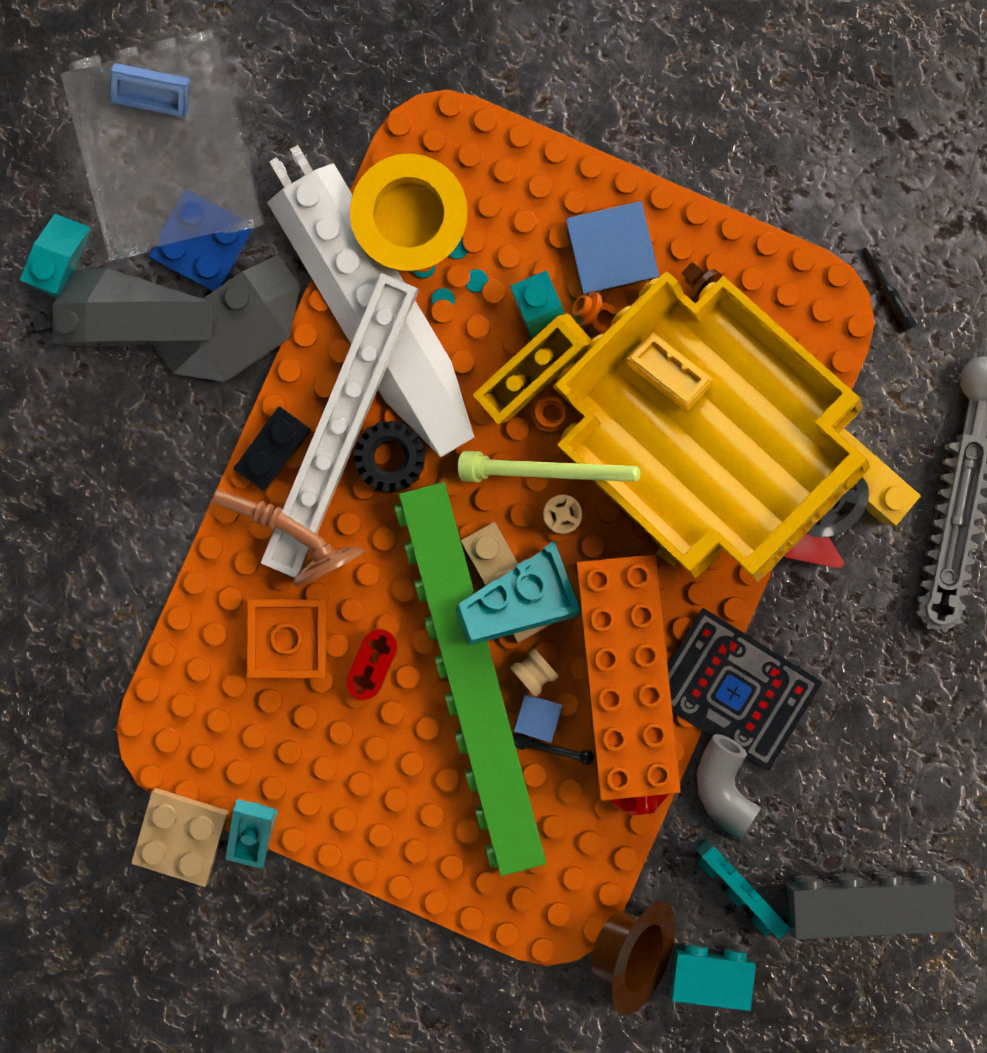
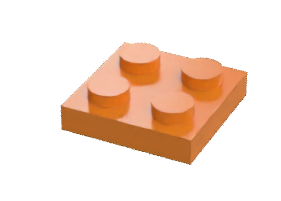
[247,599,327,678]

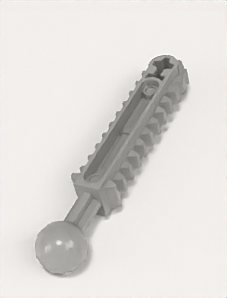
[915,356,987,632]

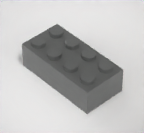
[785,869,956,940]

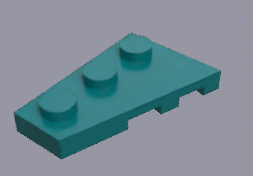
[455,541,581,646]
[696,839,791,940]

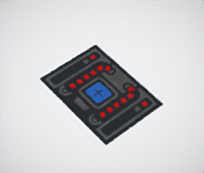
[668,608,822,771]

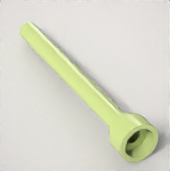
[458,451,641,482]

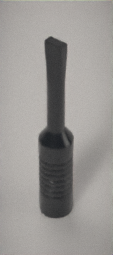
[863,248,917,332]

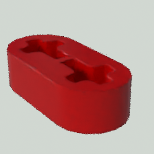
[346,629,398,700]

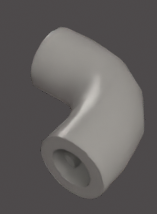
[696,734,761,841]

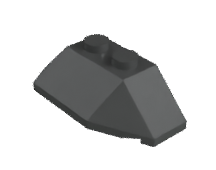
[153,255,301,383]

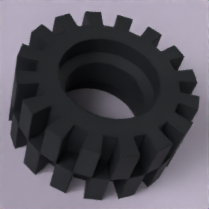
[354,421,425,493]

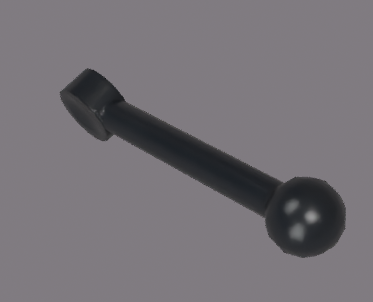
[514,734,594,765]

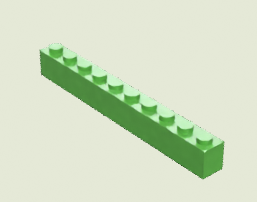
[394,482,547,876]

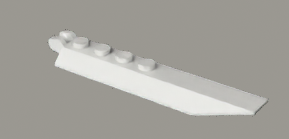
[267,145,474,457]

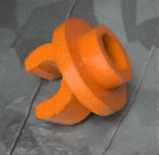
[572,291,615,332]

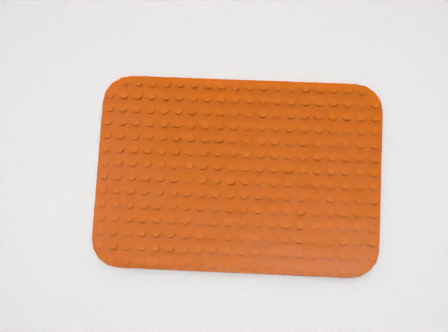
[116,89,875,966]

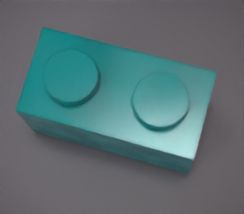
[669,944,756,1011]

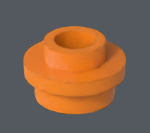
[531,393,570,432]

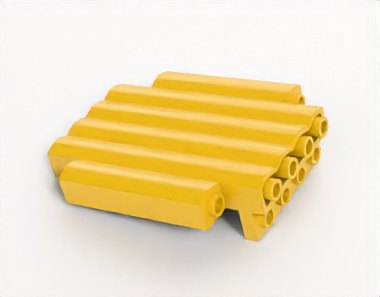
[553,271,870,582]

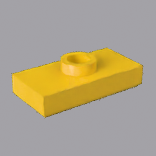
[627,332,713,412]

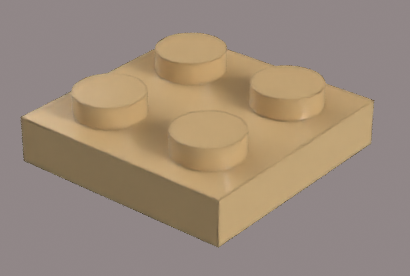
[131,788,229,887]

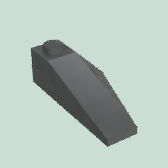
[52,268,212,348]

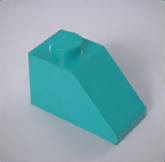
[20,214,92,297]
[510,270,565,340]

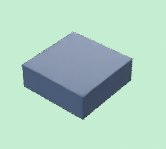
[514,693,563,743]

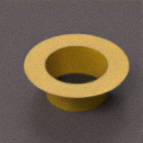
[350,154,467,271]

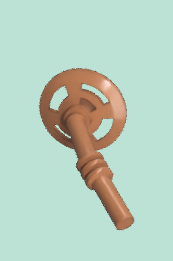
[212,489,365,587]

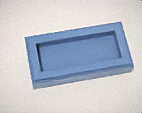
[110,63,190,118]

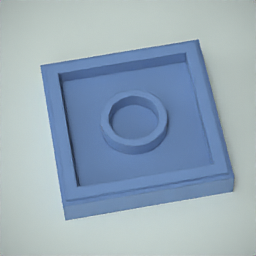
[566,201,659,295]

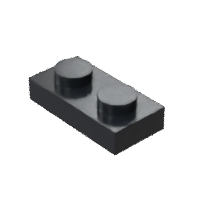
[233,406,311,492]

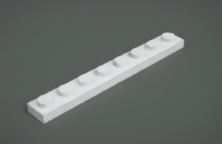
[261,273,419,578]

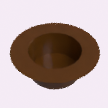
[592,902,675,1015]

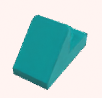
[225,799,278,869]

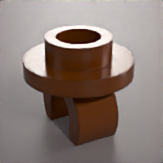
[682,262,722,303]

